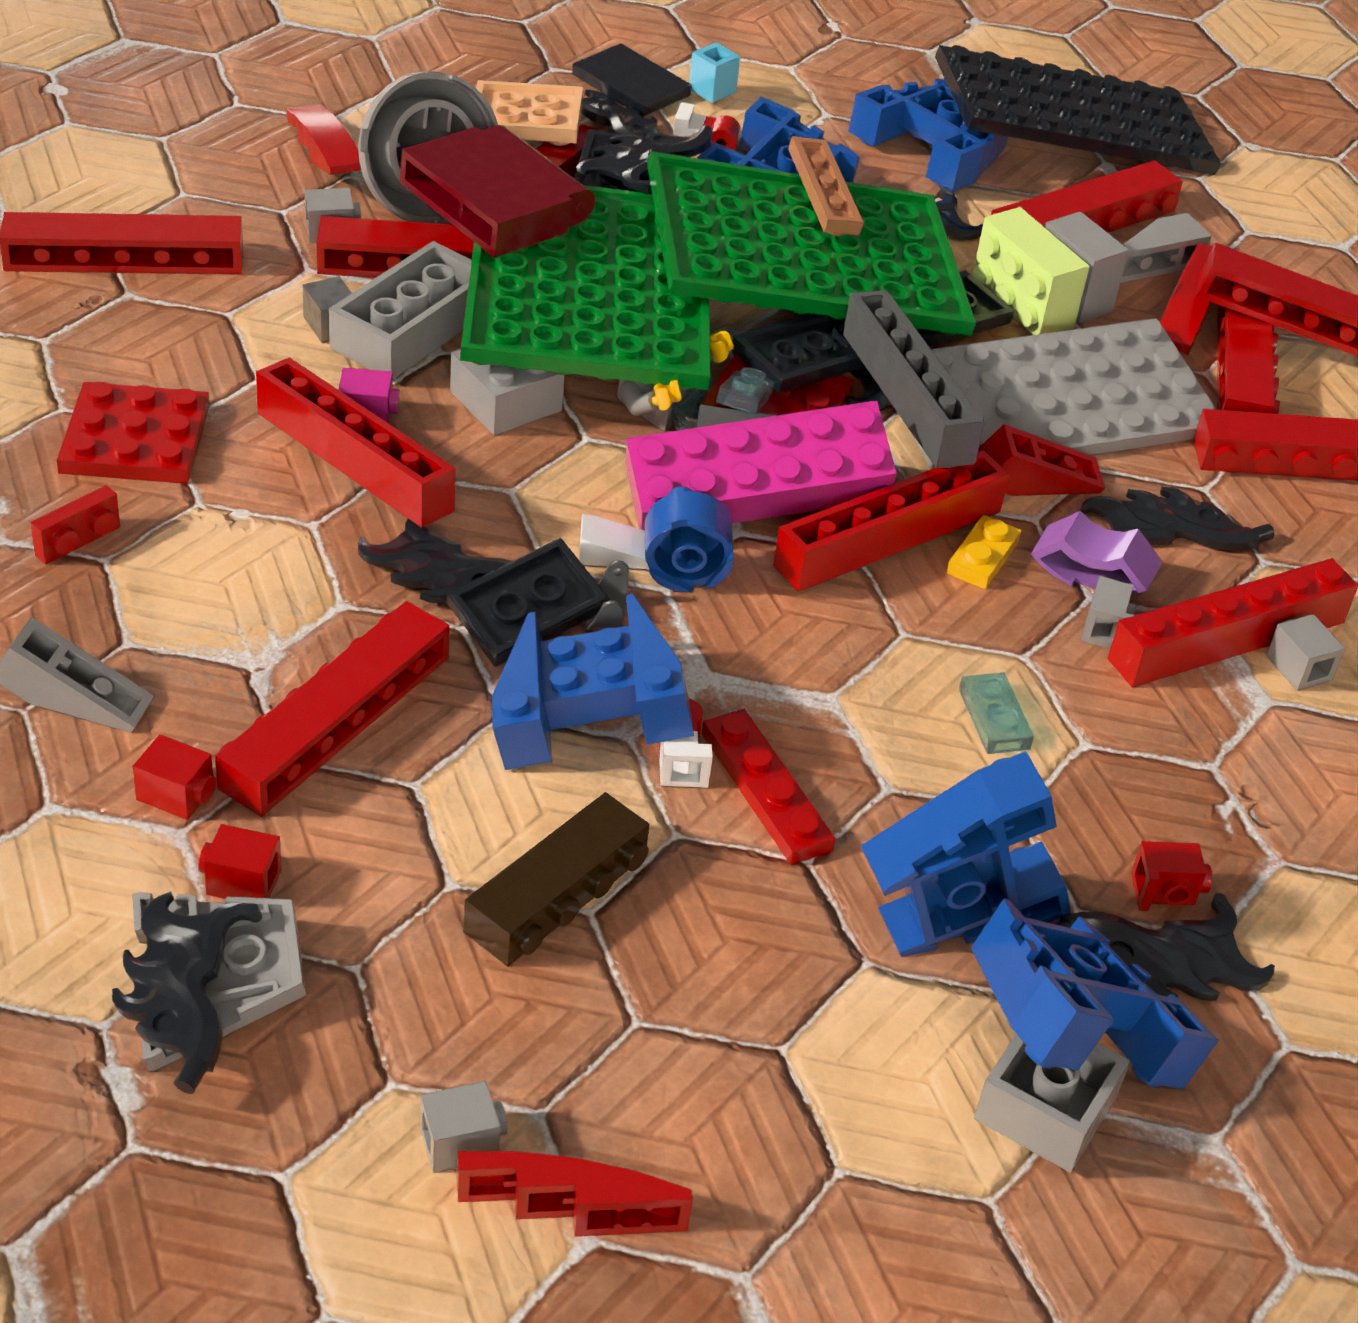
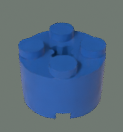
[645,486,733,593]

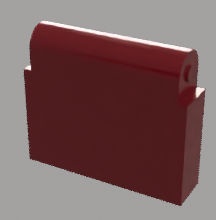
[400,125,595,258]

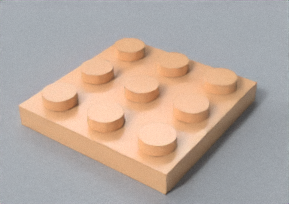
[476,80,583,146]

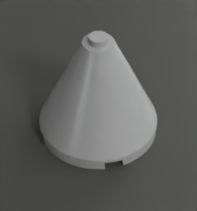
[359,71,498,224]

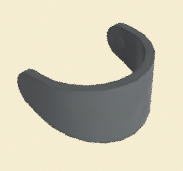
[584,560,629,631]

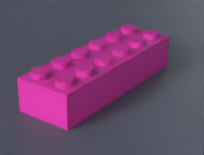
[625,400,897,530]

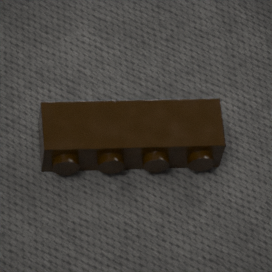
[464,792,650,967]

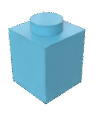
[689,42,740,103]

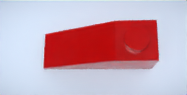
[978,424,1106,496]

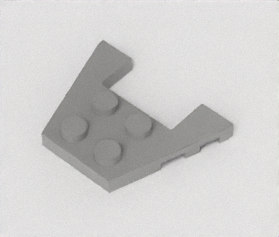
[132,892,306,1072]

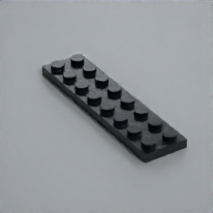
[732,270,1015,393]

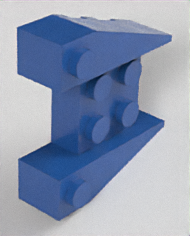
[848,78,1009,192]
[697,97,860,183]
[492,594,694,770]
[861,751,1071,957]
[971,899,1219,1089]

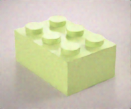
[972,207,1090,335]

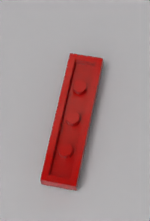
[701,708,836,865]

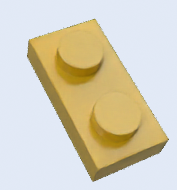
[947,515,1022,590]

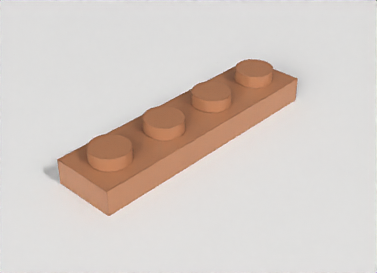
[788,136,864,236]

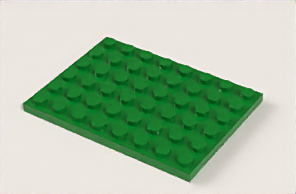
[647,151,976,336]
[460,185,710,390]

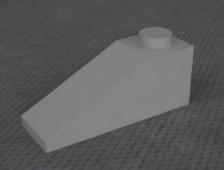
[1121,213,1212,283]
[0,617,154,733]

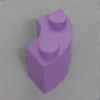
[1031,511,1163,595]

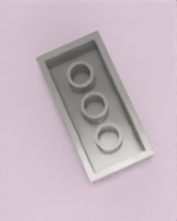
[329,241,472,380]

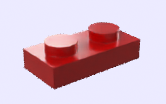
[30,485,120,565]

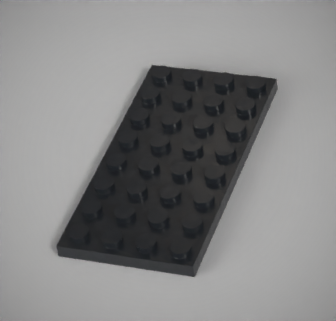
[935,45,1221,174]

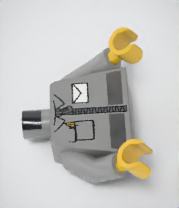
[617,331,734,431]

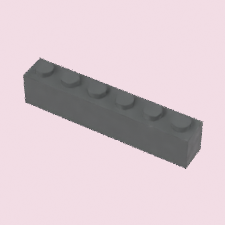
[843,290,984,469]

